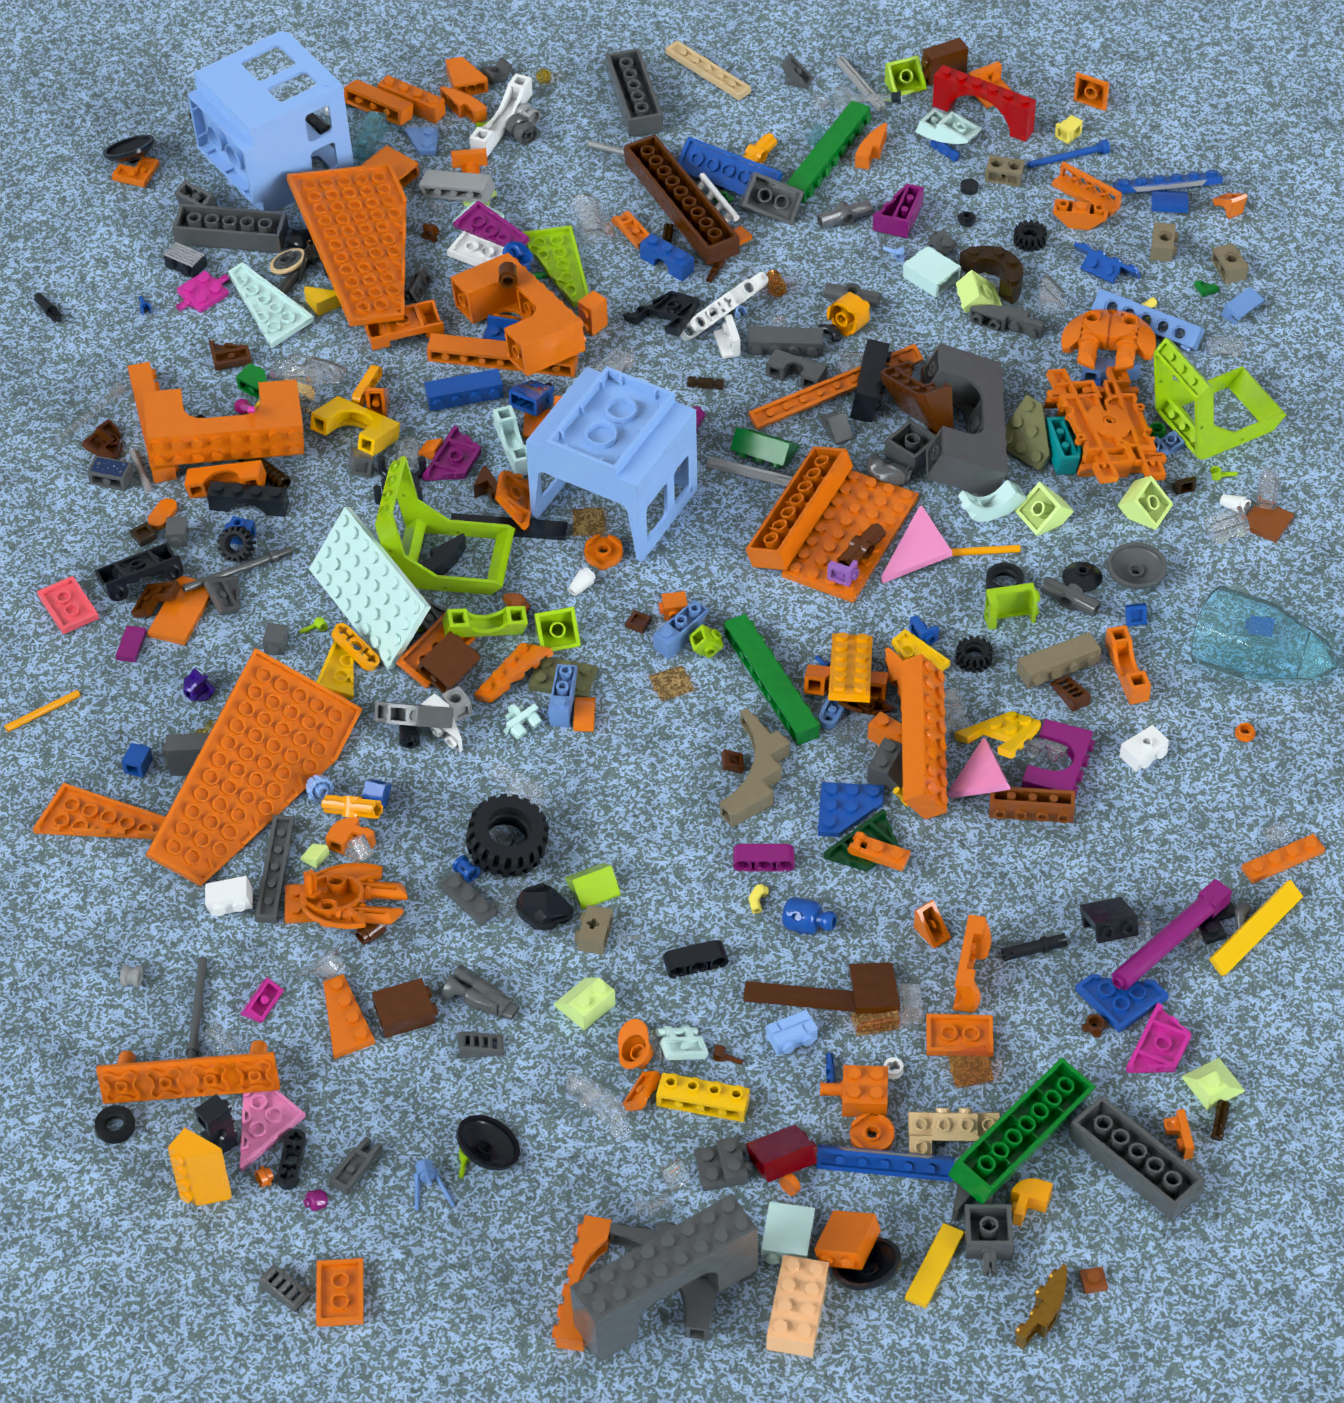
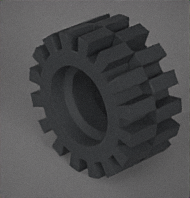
[1013,220,1047,252]
[217,526,256,562]
[956,636,993,673]

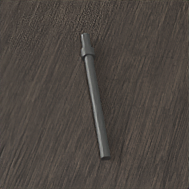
[182,546,293,593]
[186,957,207,1058]

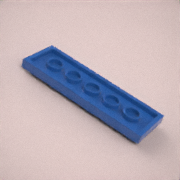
[677,136,783,196]

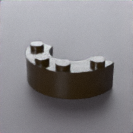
[959,245,1024,305]

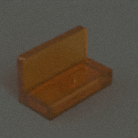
[850,1010,900,1037]

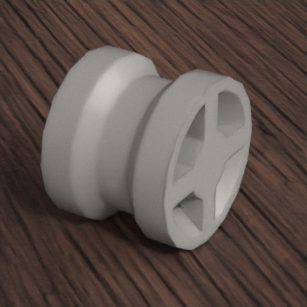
[120,964,143,988]

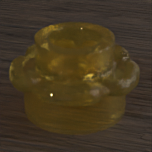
[536,68,552,85]

